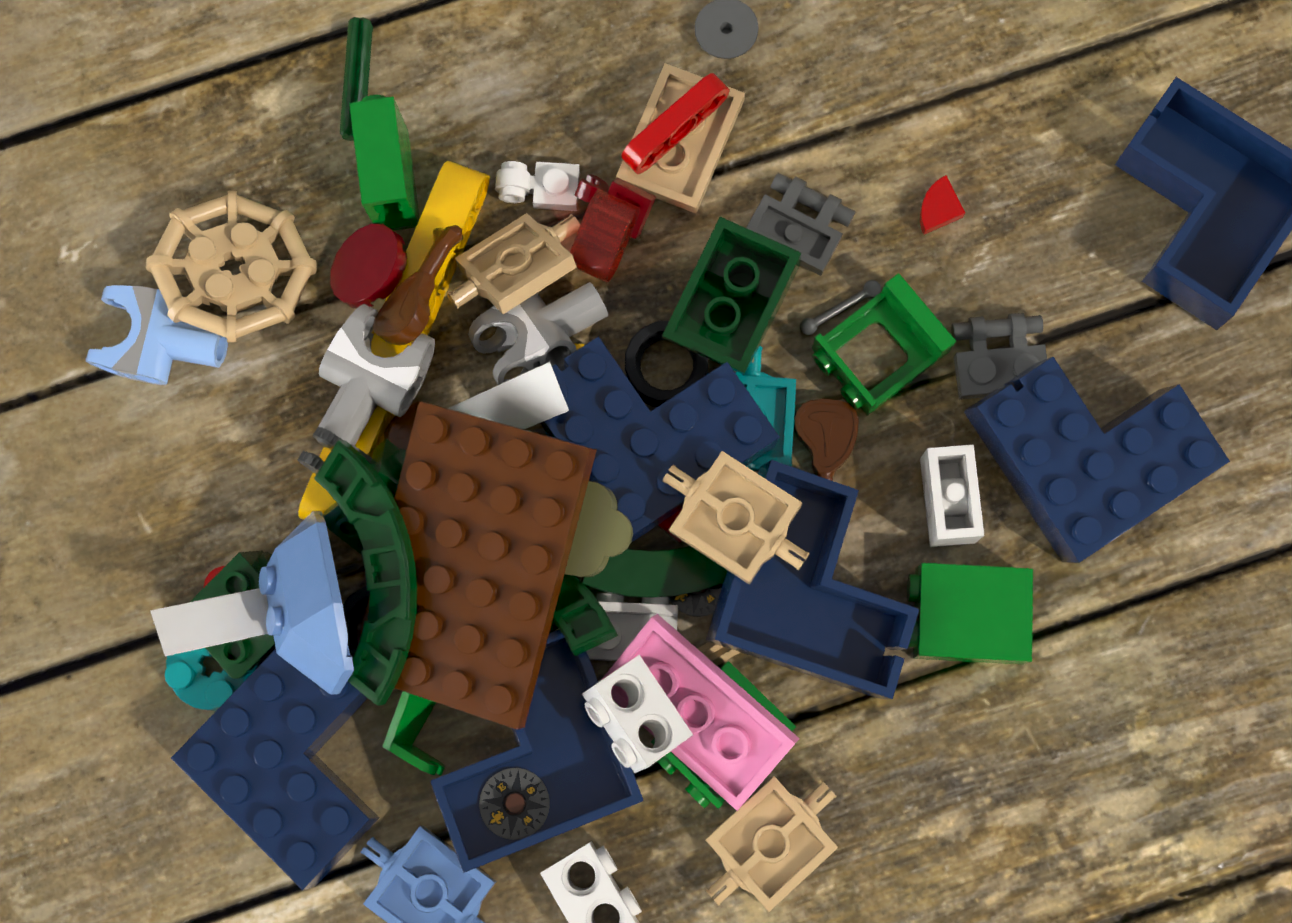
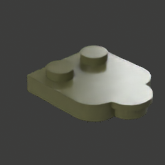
[565,481,633,577]

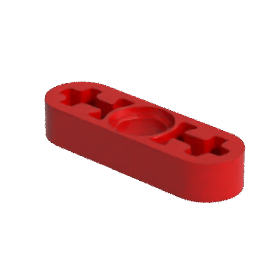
[621,73,730,174]

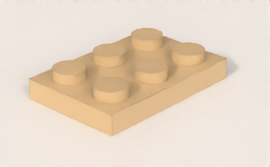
[616,63,745,214]

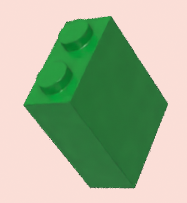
[349,95,420,231]
[907,563,1033,665]

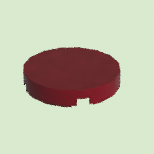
[330,224,407,309]

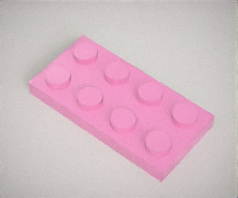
[601,614,800,811]

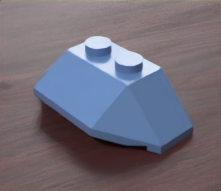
[259,511,354,694]

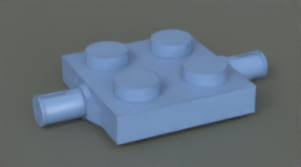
[361,826,497,923]

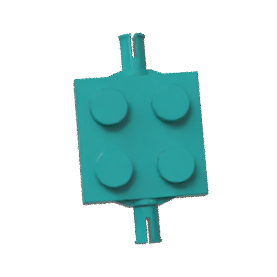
[707,346,796,472]

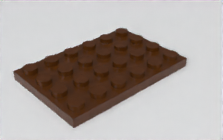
[356,401,597,730]

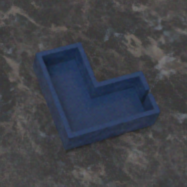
[1115,77,1292,330]
[540,336,780,543]
[964,357,1230,563]
[705,460,919,699]
[430,629,644,873]
[171,649,380,891]

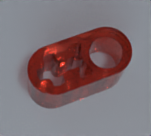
[570,189,640,283]

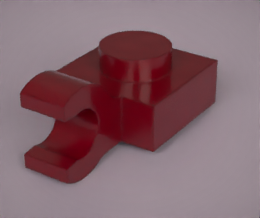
[574,174,656,239]

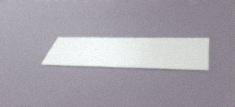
[449,362,569,429]
[150,588,268,656]

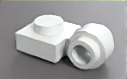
[495,161,580,211]

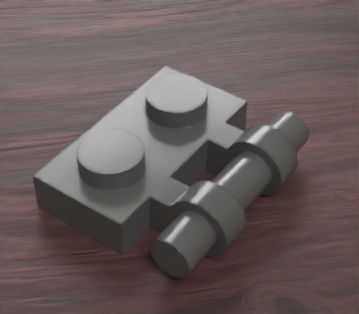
[746,172,856,276]
[951,313,1047,400]

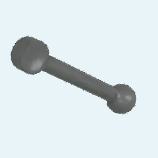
[800,280,881,335]

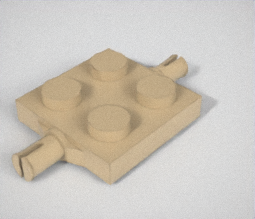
[447,213,581,314]
[662,451,810,585]
[705,776,838,912]

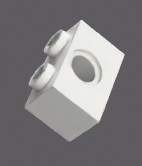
[920,444,984,547]

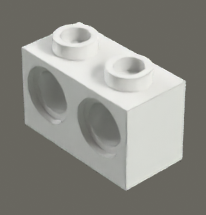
[582,655,693,773]
[540,841,642,923]

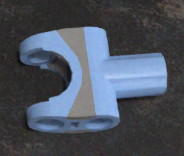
[86,285,228,385]

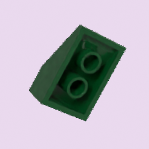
[662,217,802,375]

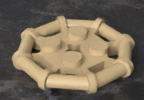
[146,191,317,342]

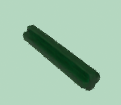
[340,17,373,141]

